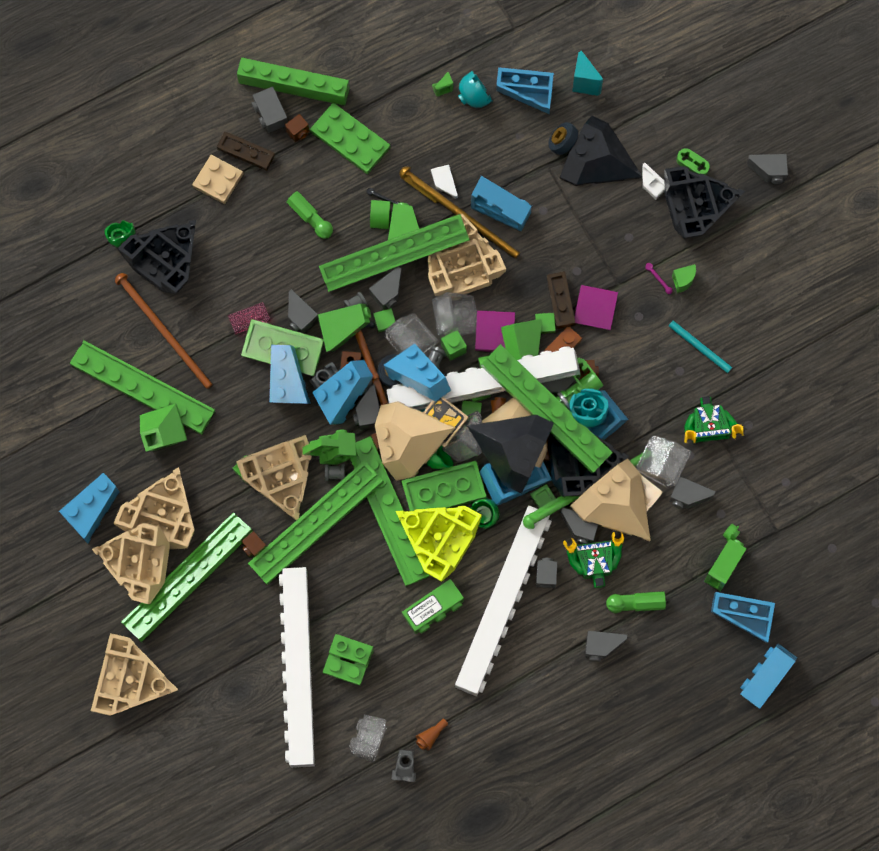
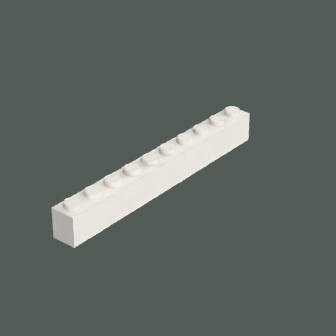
[387,347,580,410]
[455,505,552,696]
[279,567,315,768]

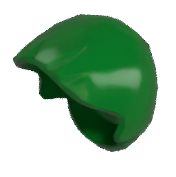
[104,220,136,248]
[427,445,454,469]
[470,498,500,529]

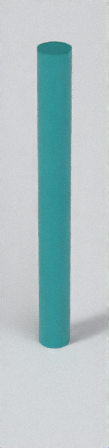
[669,321,732,373]

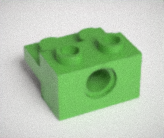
[302,430,356,465]
[323,634,374,686]

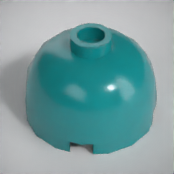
[458,70,493,108]
[570,389,608,428]

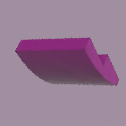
[574,285,618,330]
[475,311,515,352]

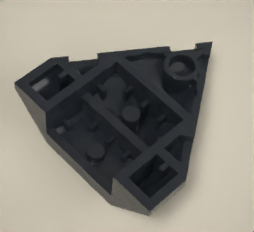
[560,116,643,186]
[664,166,745,239]
[118,220,196,294]
[467,415,554,494]
[547,433,629,497]

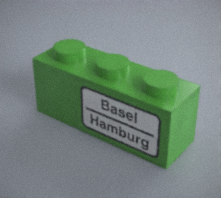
[402,579,464,634]

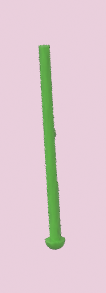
[523,450,652,529]

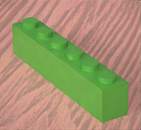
[237,58,350,106]

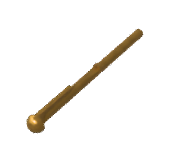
[400,166,520,259]

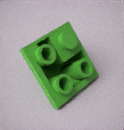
[140,404,187,452]

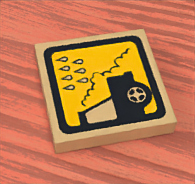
[423,397,469,447]

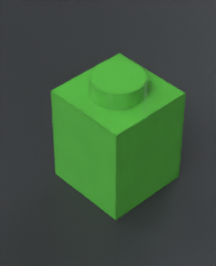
[441,330,467,361]

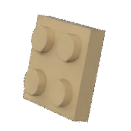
[192,155,243,204]

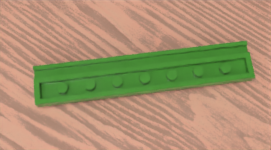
[319,214,470,292]
[70,340,216,435]
[480,344,613,473]
[350,436,430,587]
[248,460,384,585]
[122,512,253,642]

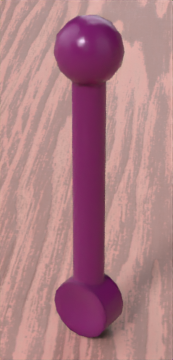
[645,263,673,294]

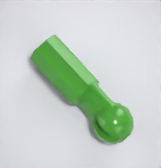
[287,191,333,239]
[606,592,666,613]

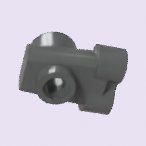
[310,362,338,389]
[391,749,416,782]

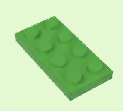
[310,103,391,175]
[241,319,324,376]
[402,461,486,511]

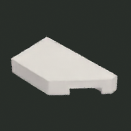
[642,163,665,200]
[431,165,458,199]

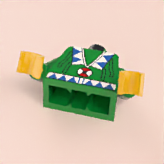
[684,396,744,443]
[563,532,624,588]

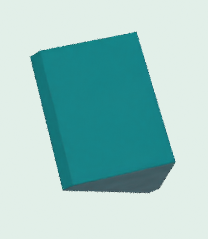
[572,51,603,96]

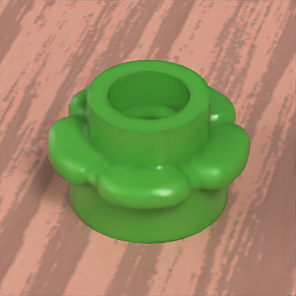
[723,524,740,541]

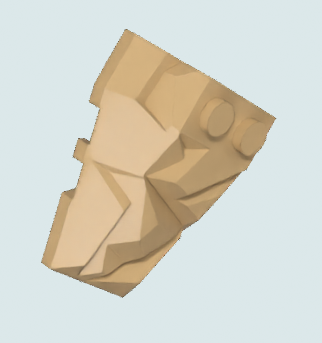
[428,214,506,298]

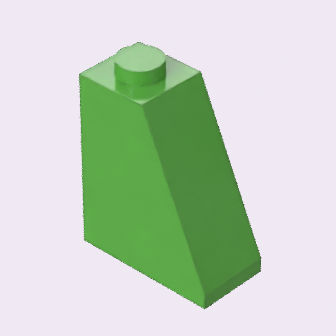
[388,203,419,240]
[318,304,371,352]
[501,319,542,360]
[704,539,746,592]

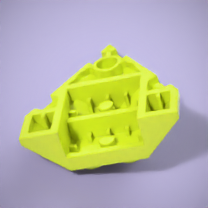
[396,506,482,582]

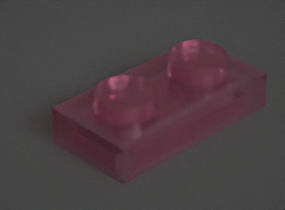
[228,302,270,334]

